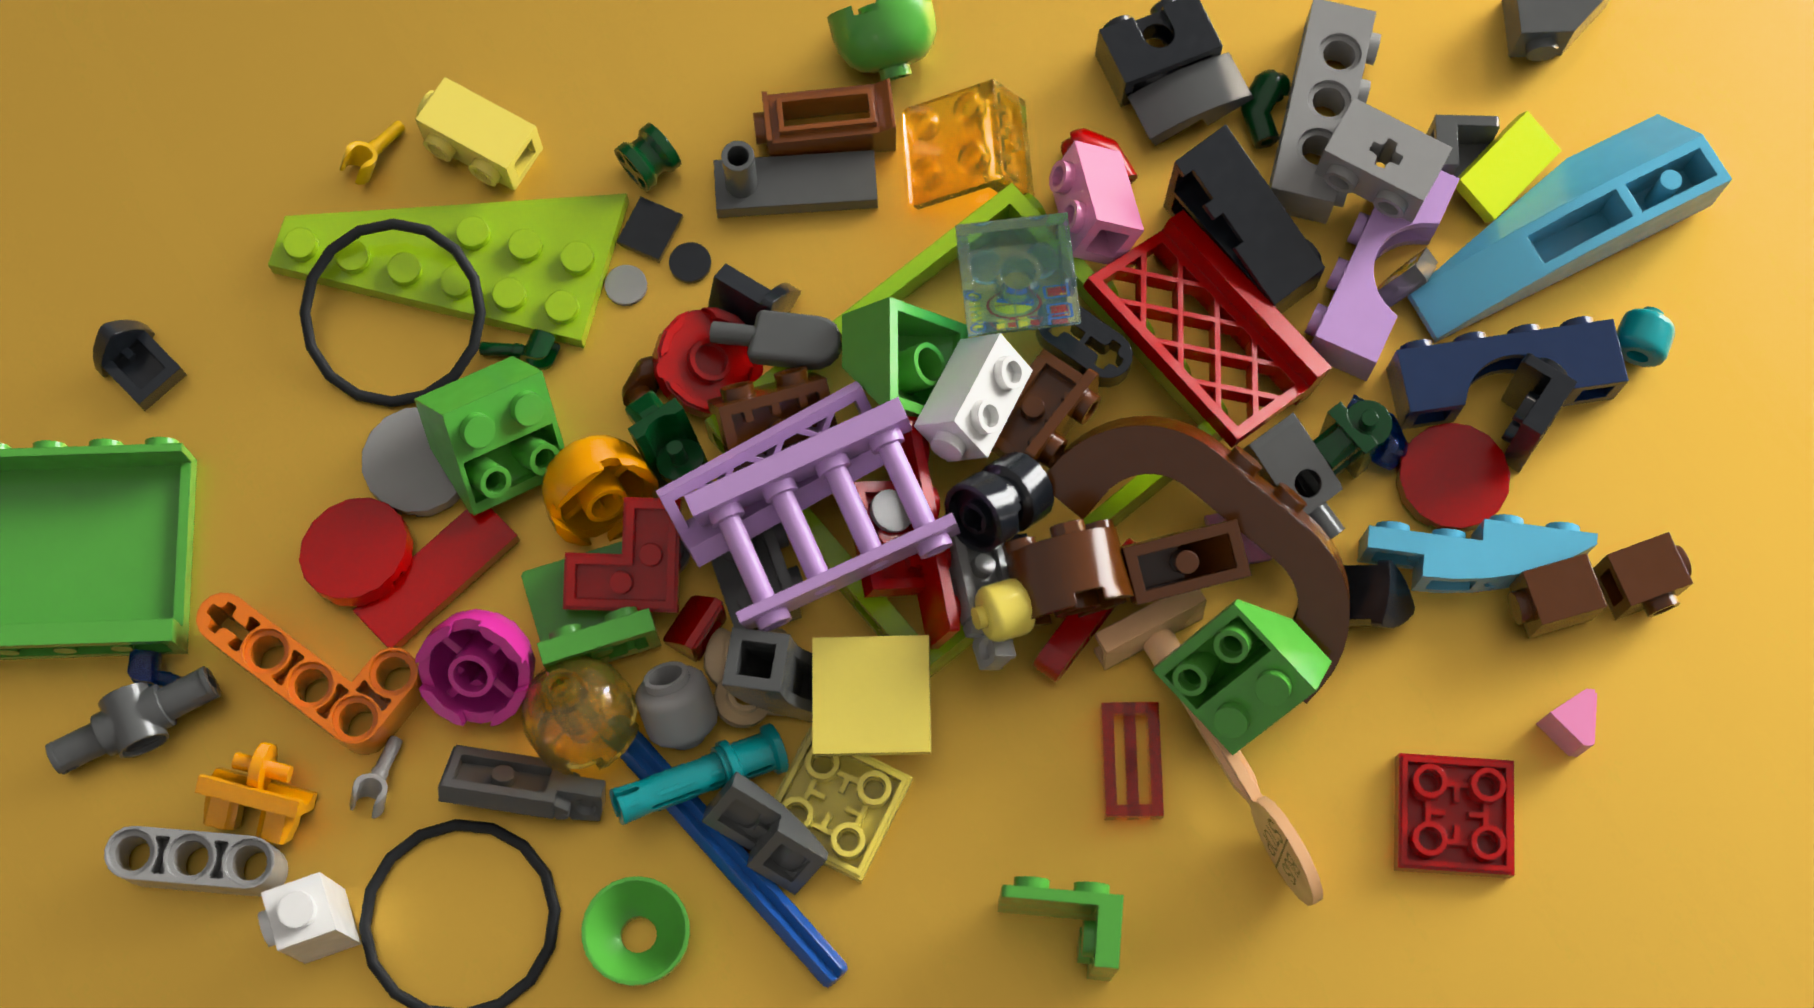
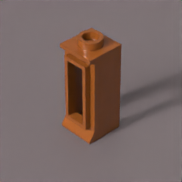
[753,79,896,157]

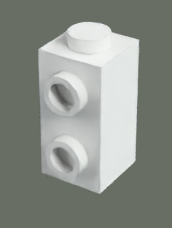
[914,333,1033,462]
[258,872,361,964]

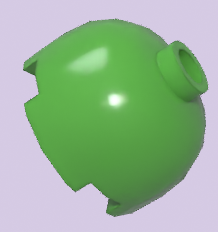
[827,0,937,81]

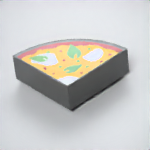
[1377,247,1438,308]

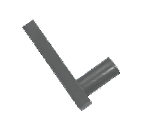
[714,141,878,218]

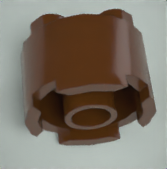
[1002,519,1134,627]

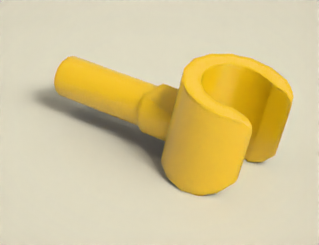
[340,121,405,185]

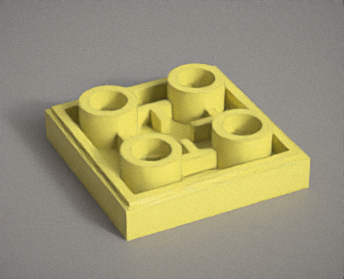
[812,635,931,756]
[774,727,913,884]

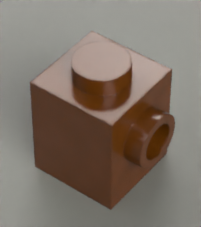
[1593,532,1693,620]
[1508,553,1607,639]

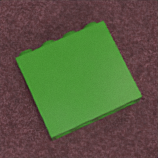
[0,437,197,660]

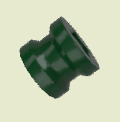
[614,123,682,192]

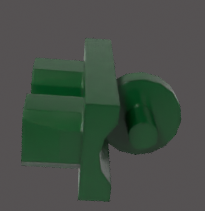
[625,391,708,488]
[1313,400,1392,479]

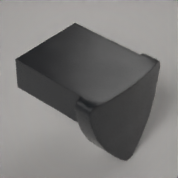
[708,263,801,325]
[93,319,187,411]
[1344,560,1415,628]

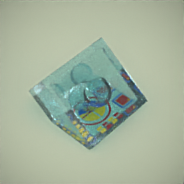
[955,212,1081,337]

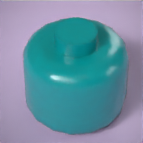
[1617,307,1676,367]

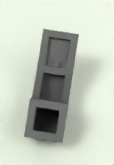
[722,627,812,722]

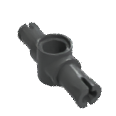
[45,666,221,775]

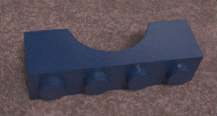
[1386,316,1629,430]

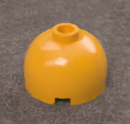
[542,435,658,546]

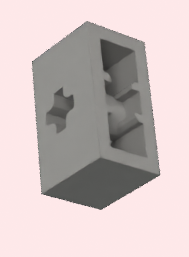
[1315,98,1453,223]

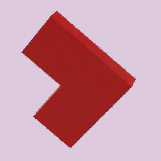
[563,497,683,613]

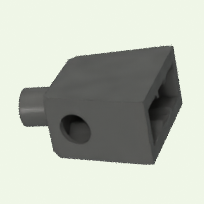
[1243,412,1345,539]

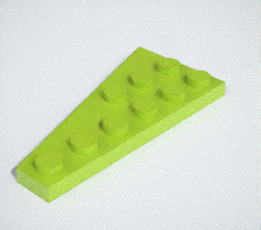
[268,194,629,348]

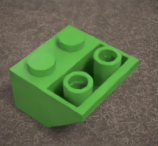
[414,356,565,515]
[1153,599,1332,755]

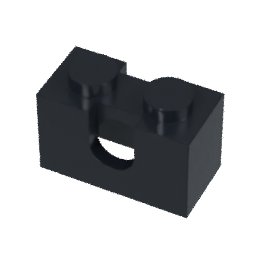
[1095,0,1223,107]

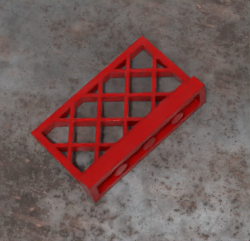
[1083,210,1332,448]

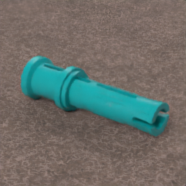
[609,723,789,825]

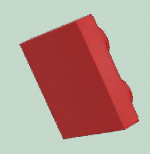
[1394,753,1515,878]

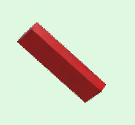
[353,508,520,648]

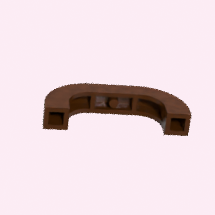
[1046,416,1350,704]

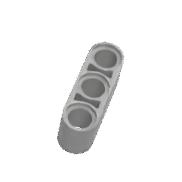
[104,826,288,897]

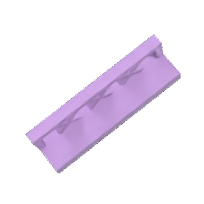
[656,381,884,567]

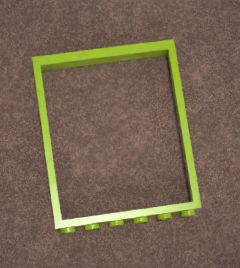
[705,183,1228,678]

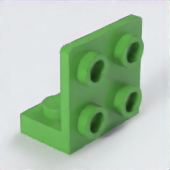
[521,541,661,680]
[998,876,1124,981]

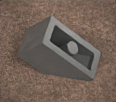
[1502,0,1610,61]

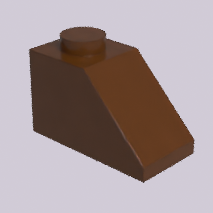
[1121,519,1252,605]

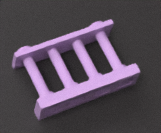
[684,397,961,632]

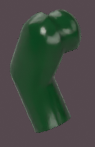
[1241,69,1291,149]

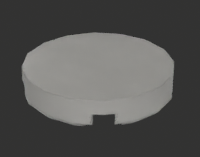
[362,407,460,517]

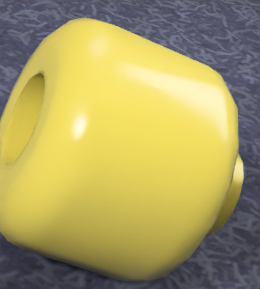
[971,578,1036,642]

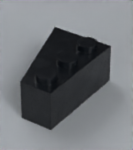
[1163,124,1325,314]

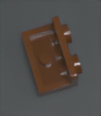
[991,349,1101,468]

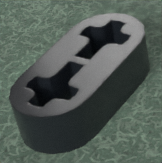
[1036,299,1133,387]

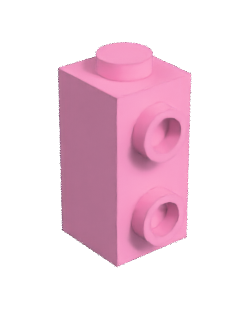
[1049,141,1144,265]

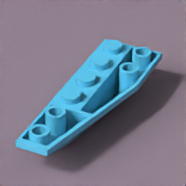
[1407,114,1732,342]

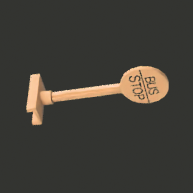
[1094,589,1323,906]

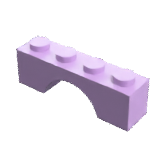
[1304,167,1460,381]

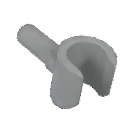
[349,736,403,819]

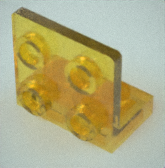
[902,79,1034,209]

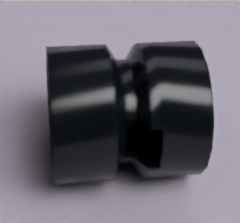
[944,451,1054,553]

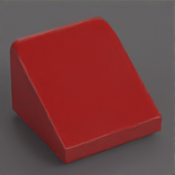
[663,595,727,662]

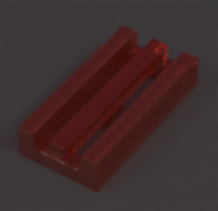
[1100,702,1164,820]

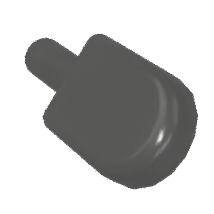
[710,310,842,370]

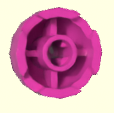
[415,609,536,726]

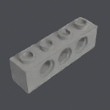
[1269,0,1381,224]

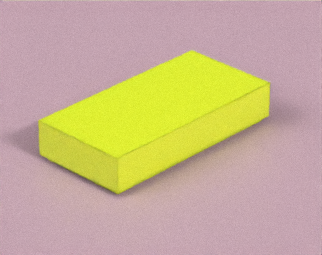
[1455,111,1562,223]

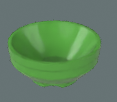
[581,876,690,986]

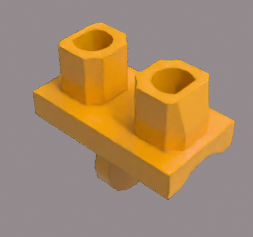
[195,741,317,845]

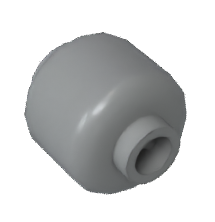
[635,661,718,750]

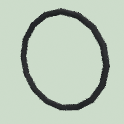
[299,218,486,407]
[359,819,561,1008]

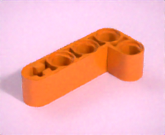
[196,593,423,755]

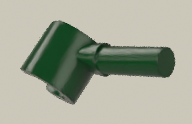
[479,329,561,370]

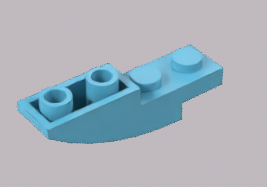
[1357,514,1598,593]

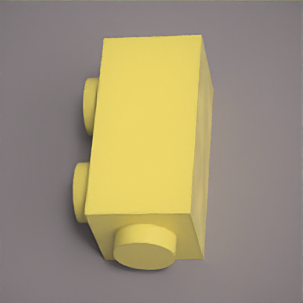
[415,77,543,191]

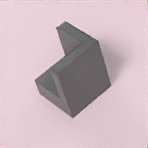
[1427,115,1500,177]

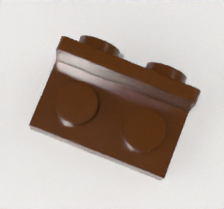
[707,366,837,473]

